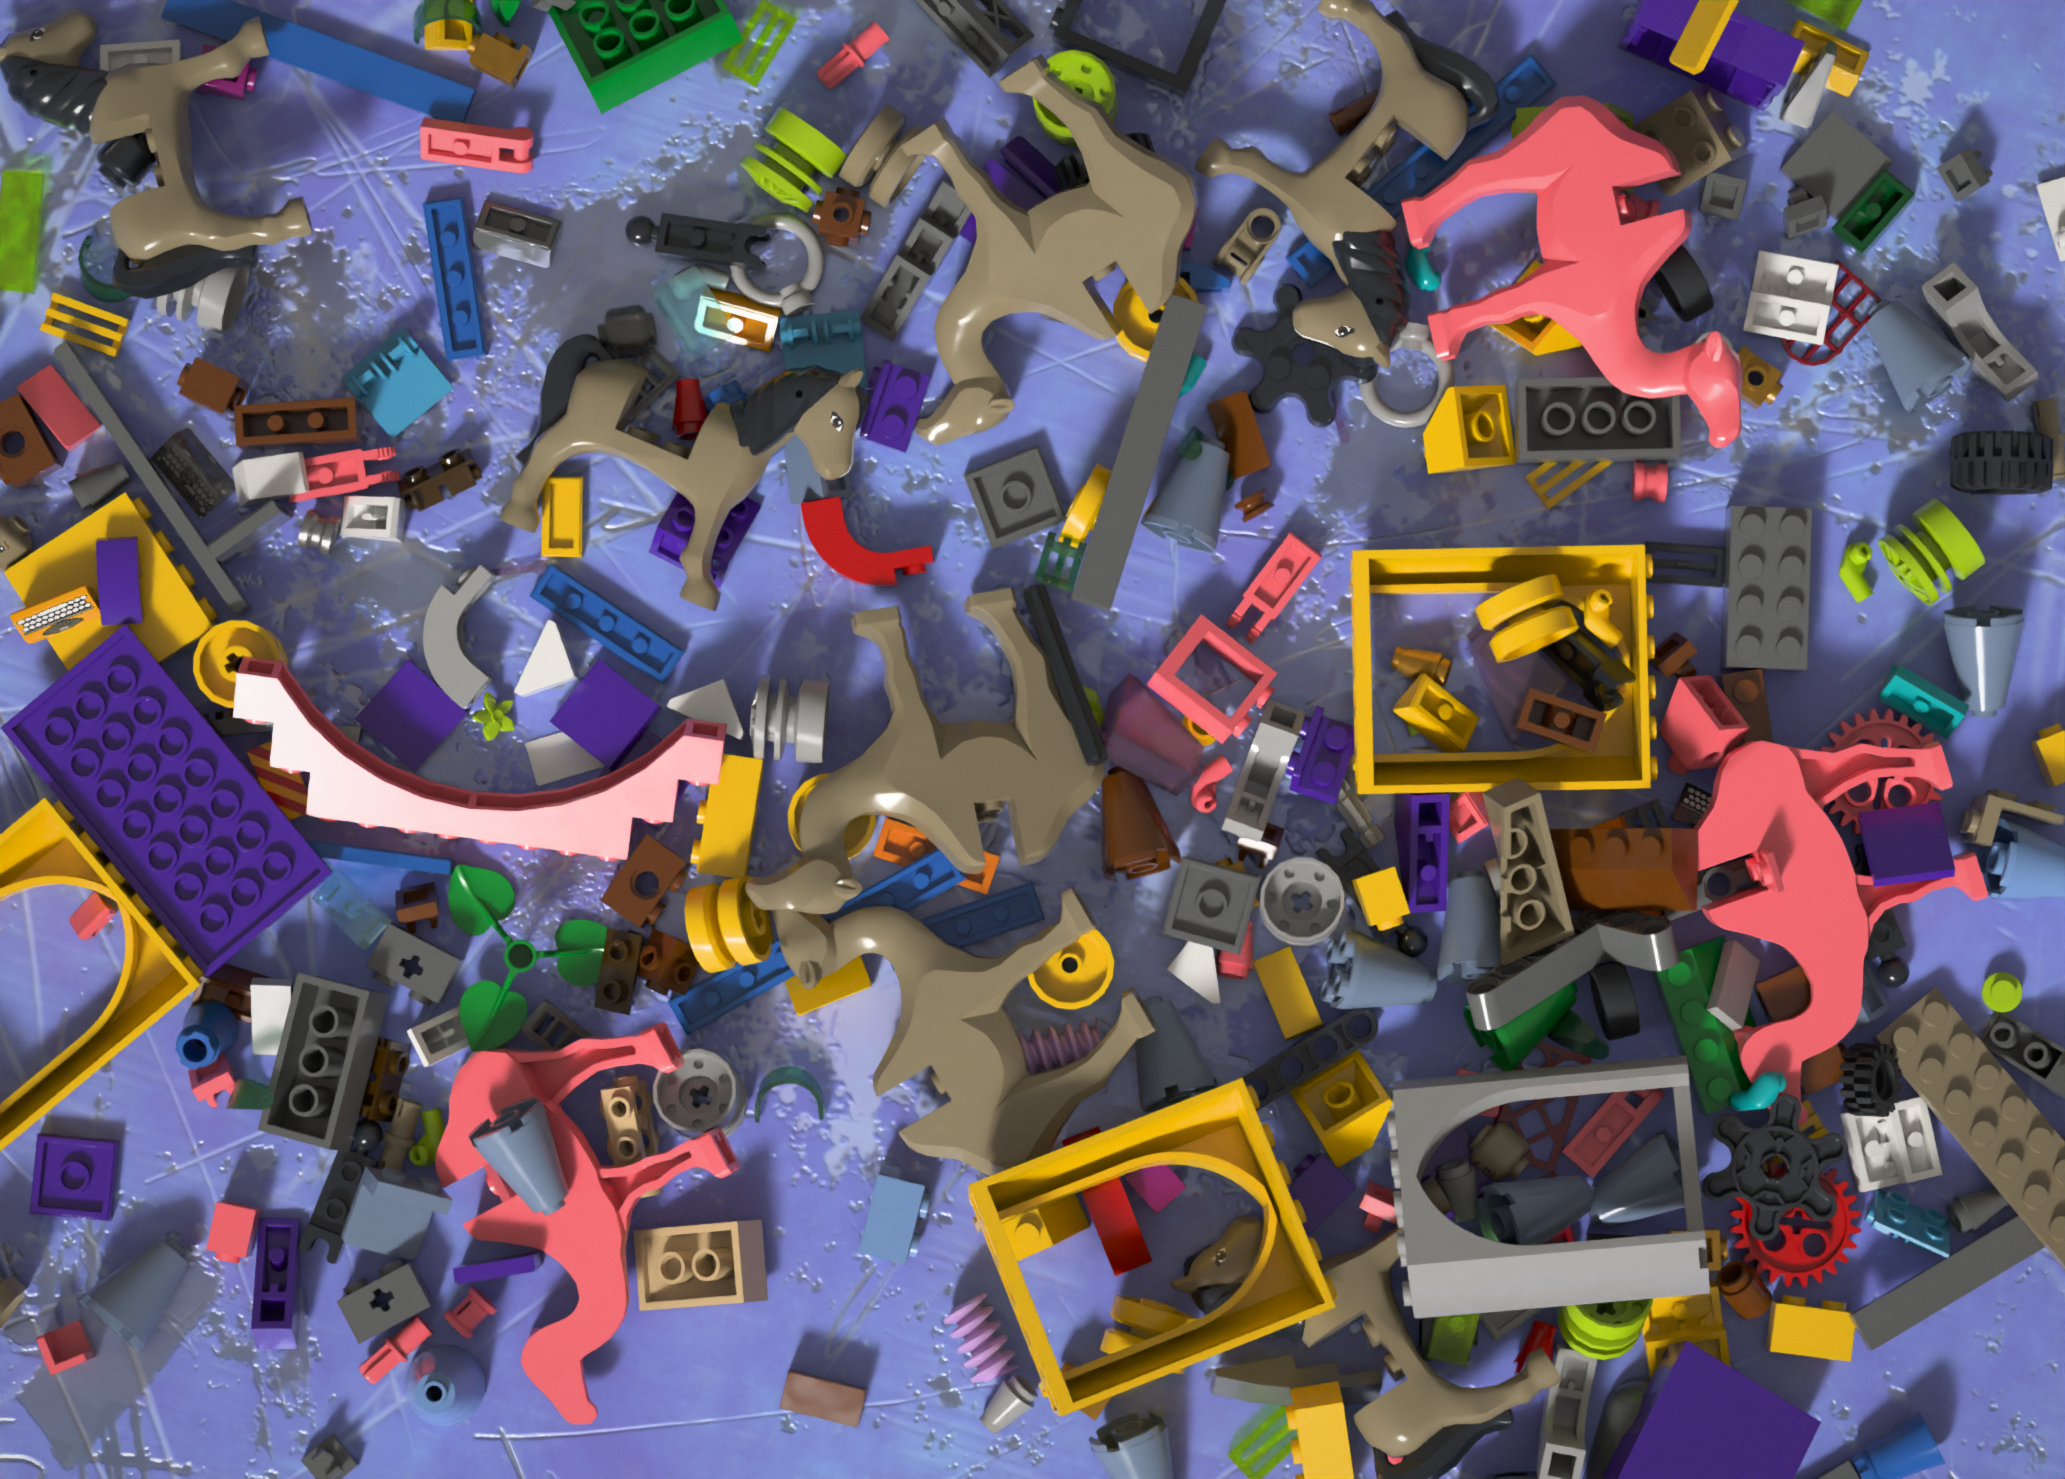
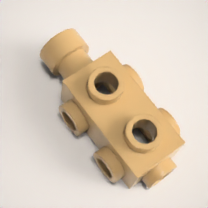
[599,1074,663,1198]

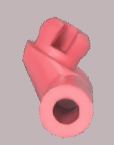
[1190,755,1234,813]

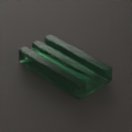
[1035,531,1087,592]

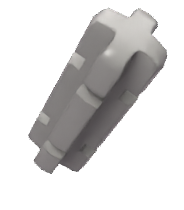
[1335,779,1385,850]

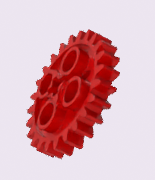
[1729,1160,1861,1287]

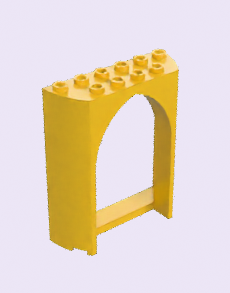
[1349,545,1658,794]
[0,798,204,1151]
[968,1078,1338,1417]

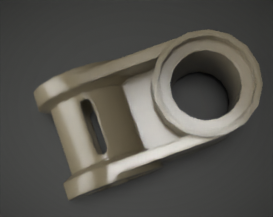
[1212,208,1281,286]

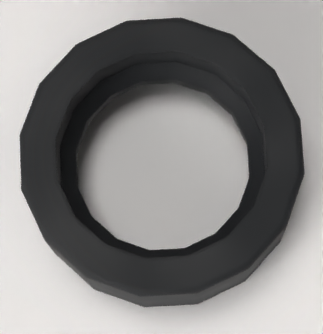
[1654,244,1714,323]
[1589,961,1640,1041]

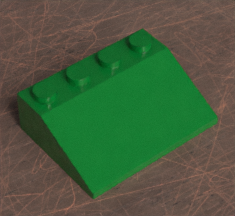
[548,0,744,114]

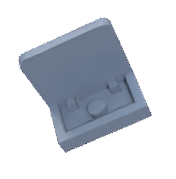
[341,1166,453,1260]

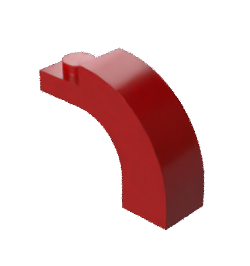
[800,496,934,588]
[1062,1126,1152,1276]

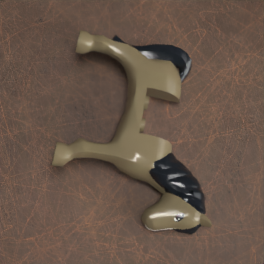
[1194,0,1500,369]
[0,9,313,299]
[499,333,870,611]
[1171,1175,1561,1479]

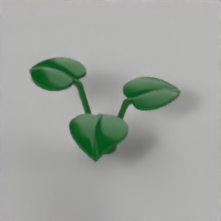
[448,864,607,1052]

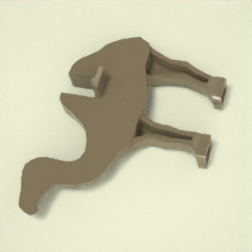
[900,53,1198,445]
[745,588,1105,914]
[770,886,1158,1176]

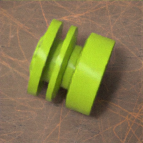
[1032,50,1118,148]
[739,107,847,213]
[1878,498,1985,606]
[1557,1298,1653,1360]

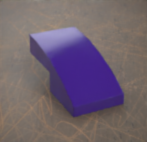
[96,536,144,625]

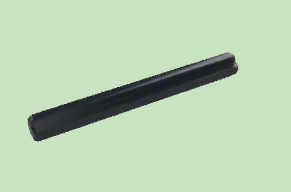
[1023,585,1108,766]

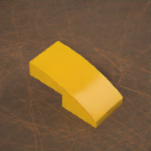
[1253,946,1323,1042]

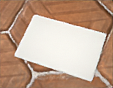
[525,732,604,786]

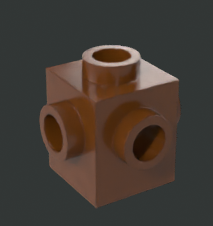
[812,187,872,248]
[637,928,699,996]

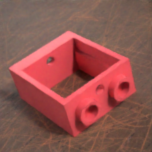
[1147,614,1278,744]

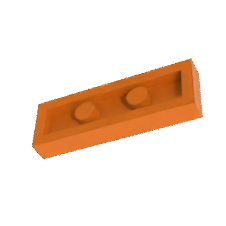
[873,818,1000,895]

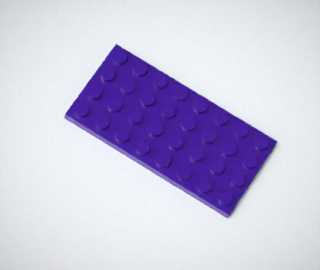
[1,624,334,977]

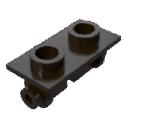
[397,448,483,512]
[594,928,645,1015]
[359,1037,411,1122]

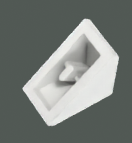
[232,452,310,508]
[340,496,407,542]
[514,620,578,697]
[667,679,746,741]
[1166,941,1221,1004]
[407,1006,469,1067]

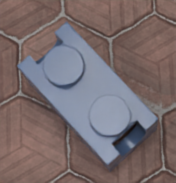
[858,1173,931,1265]

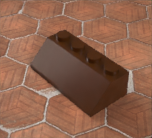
[1549,828,1698,911]

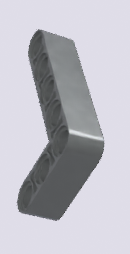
[1465,910,1680,1031]

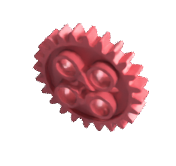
[1818,709,1943,835]

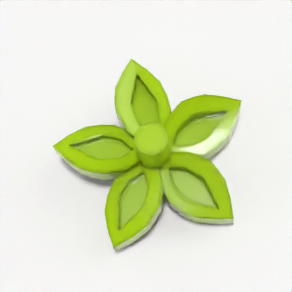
[471,692,515,741]

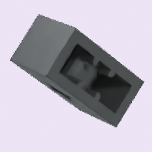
[367,923,464,1006]
[337,1259,435,1344]

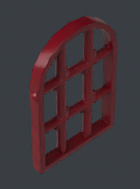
[1780,259,1882,367]

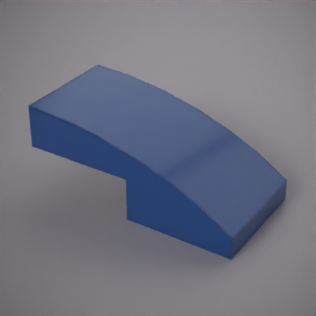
[1180,260,1230,293]

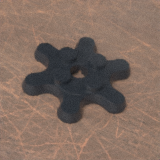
[1231,283,1378,428]
[1702,1094,1848,1241]

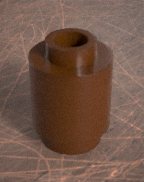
[1717,1261,1772,1319]

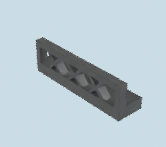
[916,0,1035,78]

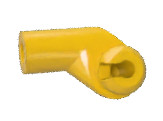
[1584,588,1624,649]

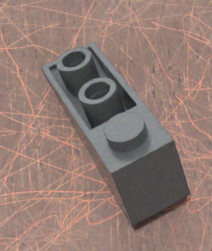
[1979,1012,2065,1100]

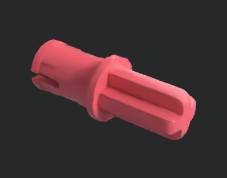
[816,21,890,89]
[359,1315,433,1384]

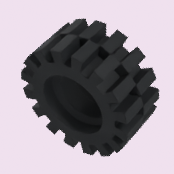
[1839,1043,1902,1117]

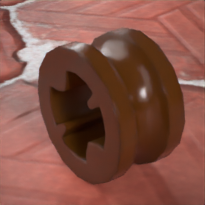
[1234,488,1275,523]

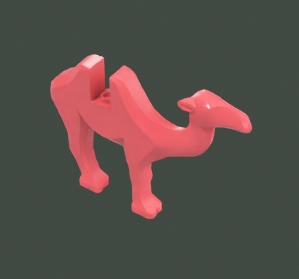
[1401,95,1743,448]
[1693,740,1988,1126]
[435,1022,740,1424]

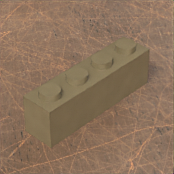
[1482,777,1575,965]

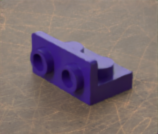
[859,359,931,453]
[1286,706,1354,805]

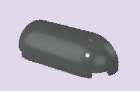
[1582,1376,1651,1479]

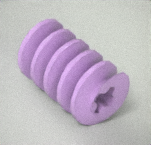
[1018,1018,1101,1074]
[943,1292,1020,1383]

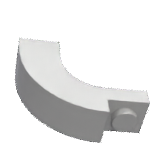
[1922,262,2039,403]
[423,565,498,709]
[1222,698,1306,843]
[1537,1343,1598,1479]

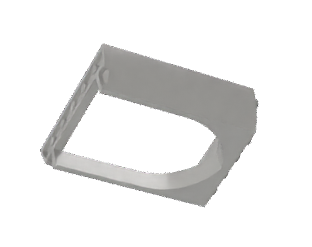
[1387,1055,1710,1319]

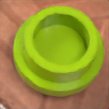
[1981,972,2022,1012]

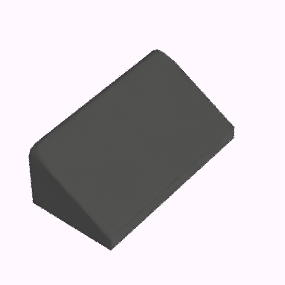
[472,200,562,268]

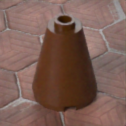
[1101,765,1181,881]

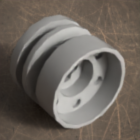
[156,267,251,335]
[750,675,830,764]
[1260,857,1345,946]
[653,1049,748,1140]

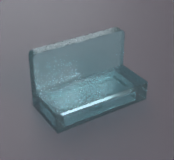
[651,266,735,365]
[312,858,392,950]

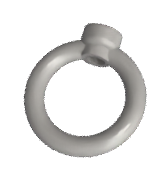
[730,213,824,318]
[1359,322,1455,428]

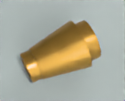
[1390,646,1453,688]

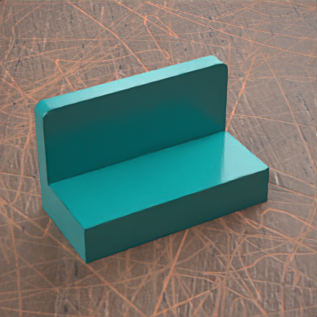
[1877,665,1970,739]

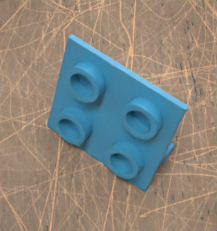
[779,309,868,389]
[341,327,454,439]
[1864,1189,1950,1258]

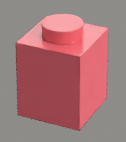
[206,1200,262,1263]

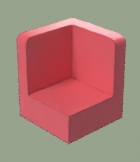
[36,1319,96,1376]

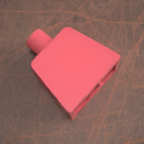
[1660,675,1750,775]

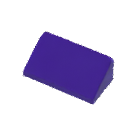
[1000,136,1062,199]

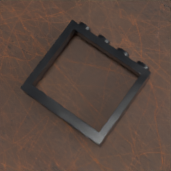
[1049,0,1227,98]

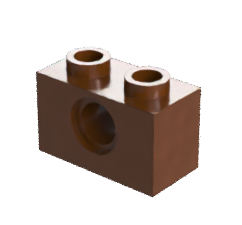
[177,357,251,421]
[0,393,63,490]
[1513,688,1607,754]
[600,834,689,928]

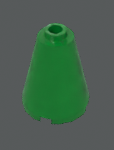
[1463,981,1578,1071]

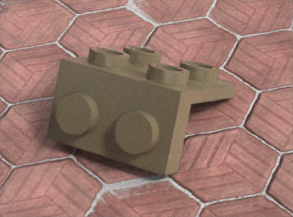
[1632,83,1748,196]
[1958,789,2065,847]

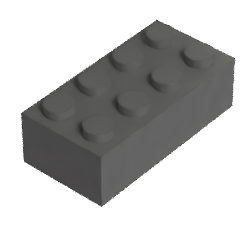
[1514,377,1681,464]
[1720,506,1812,672]
[258,973,389,1151]

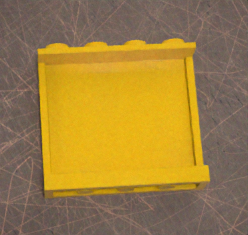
[4,492,219,671]

